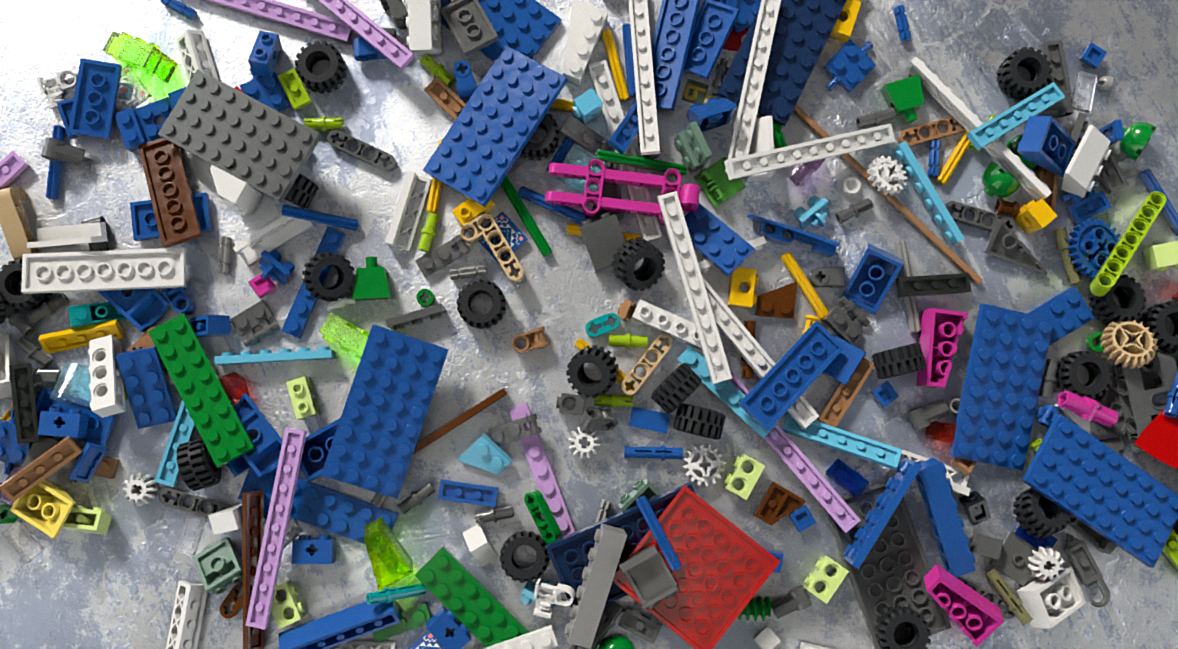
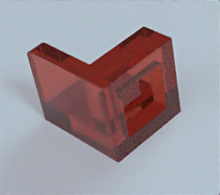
[219,372,249,403]
[924,421,956,443]

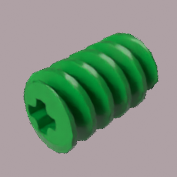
[738,595,771,621]

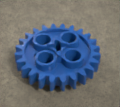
[1067,218,1121,279]

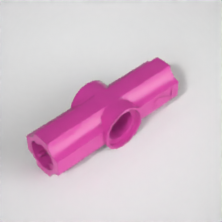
[1057,390,1118,427]

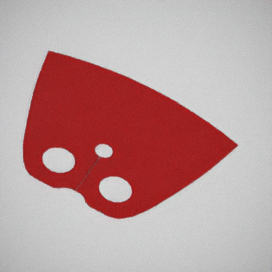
[1134,409,1178,469]

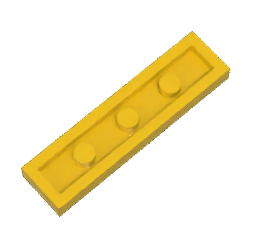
[38,319,124,354]

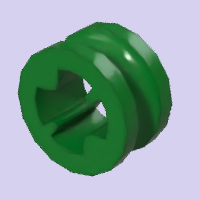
[417,289,435,307]

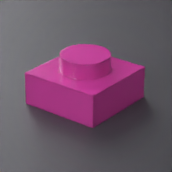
[248,274,276,299]

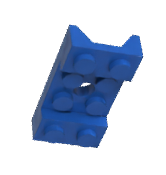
[114,87,186,152]
[98,288,172,333]
[234,393,283,480]

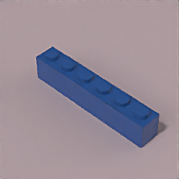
[915,458,976,578]
[278,600,401,649]

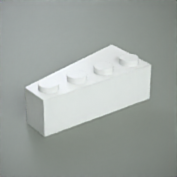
[563,0,608,86]

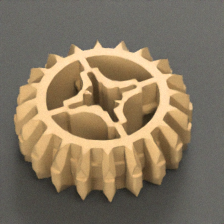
[1100,320,1158,369]

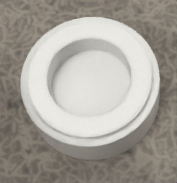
[841,176,861,196]

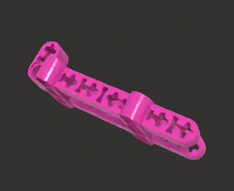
[545,159,700,227]

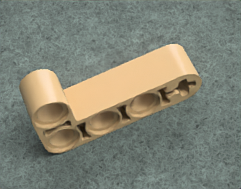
[0,185,39,262]
[460,214,524,283]

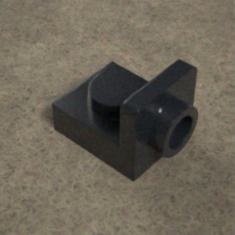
[959,491,991,526]

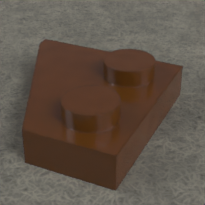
[755,282,797,320]
[754,481,806,526]

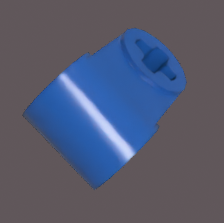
[353,37,386,61]
[454,60,477,99]
[160,287,196,315]

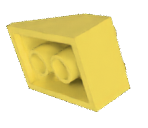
[10,480,75,539]

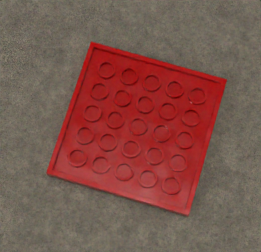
[613,485,780,649]

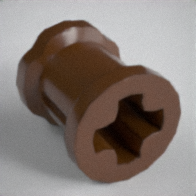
[994,198,1020,218]

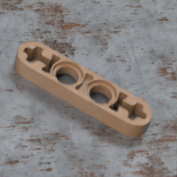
[897,116,966,147]

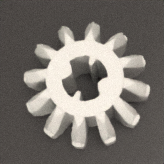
[568,427,601,459]
[122,472,159,506]
[1028,546,1064,581]

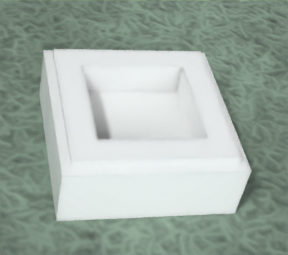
[753,625,781,649]

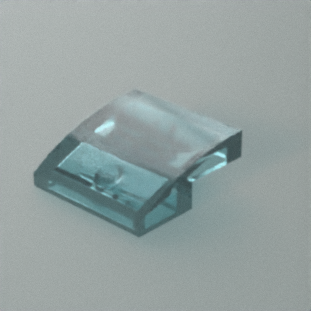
[555,143,606,194]
[50,362,92,407]

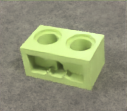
[286,376,321,420]
[723,454,765,500]
[804,555,849,604]
[271,580,306,629]

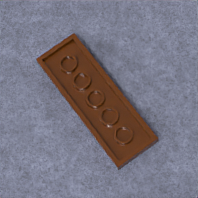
[138,138,203,248]

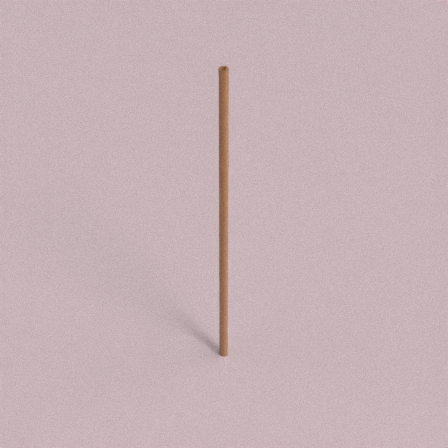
[793,104,983,285]

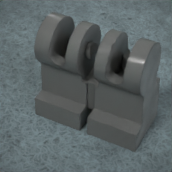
[379,0,408,30]

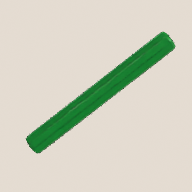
[596,150,687,176]
[500,175,552,257]

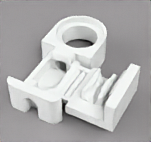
[37,70,78,109]
[533,579,575,619]

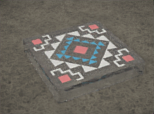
[115,65,152,113]

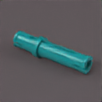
[366,583,427,606]

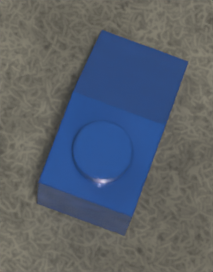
[190,315,231,337]

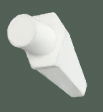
[327,294,356,311]

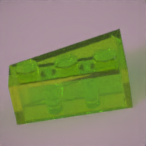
[103,31,178,83]
[318,312,369,359]
[364,517,413,591]

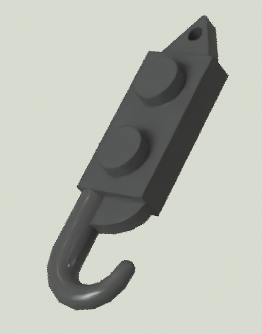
[1064,534,1111,608]

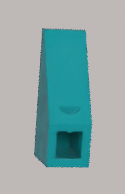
[67,302,127,329]

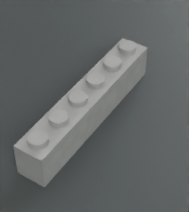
[564,523,627,649]

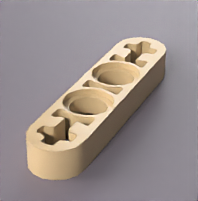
[620,334,673,396]

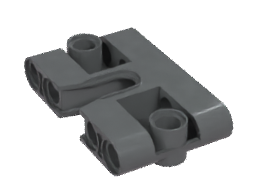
[1112,350,1178,453]

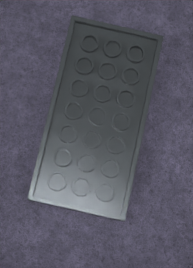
[158,69,322,203]
[824,480,952,649]

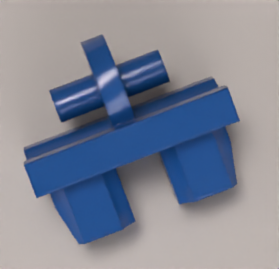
[259,249,295,285]

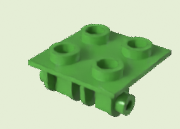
[694,156,746,208]

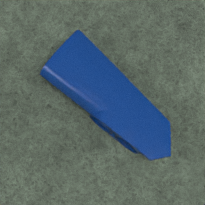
[747,215,839,258]

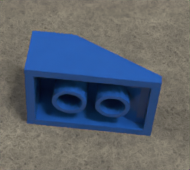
[686,97,737,132]
[1017,116,1077,177]
[841,243,903,314]
[300,418,340,482]

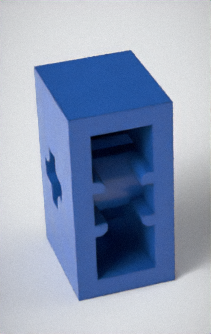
[248,31,282,78]
[38,407,89,438]
[292,534,336,564]
[426,606,471,649]

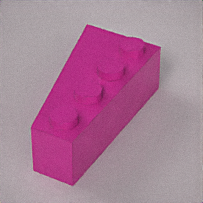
[916,308,968,388]
[924,564,1004,647]

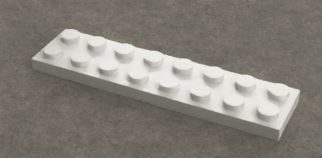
[21,248,186,294]

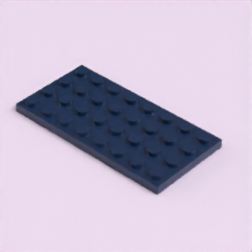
[717,0,847,126]
[545,482,696,607]

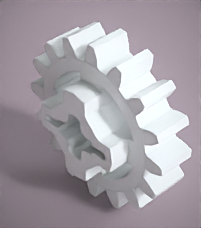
[867,155,908,196]
[683,444,725,486]

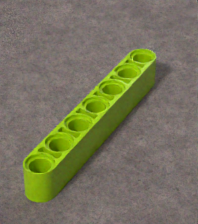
[1090,191,1167,297]

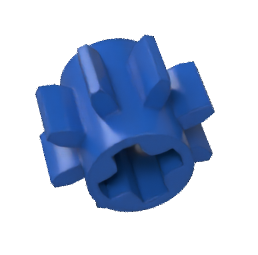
[1035,404,1060,428]

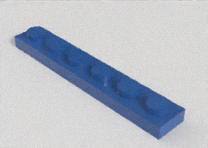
[281,226,346,339]

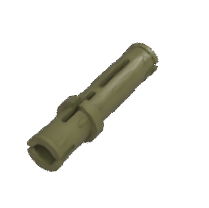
[1053,227,1082,284]
[985,568,1033,626]

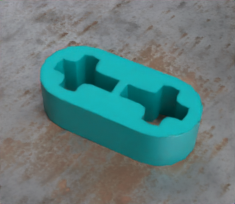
[585,313,620,338]

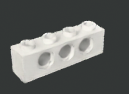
[631,299,702,350]
[88,335,125,418]

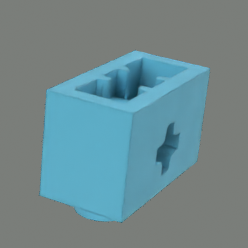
[572,88,603,125]

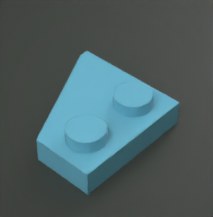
[458,433,512,474]

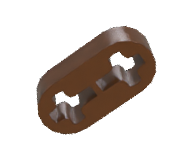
[219,583,243,618]

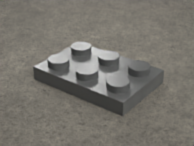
[440,0,499,57]

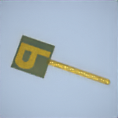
[681,79,739,107]

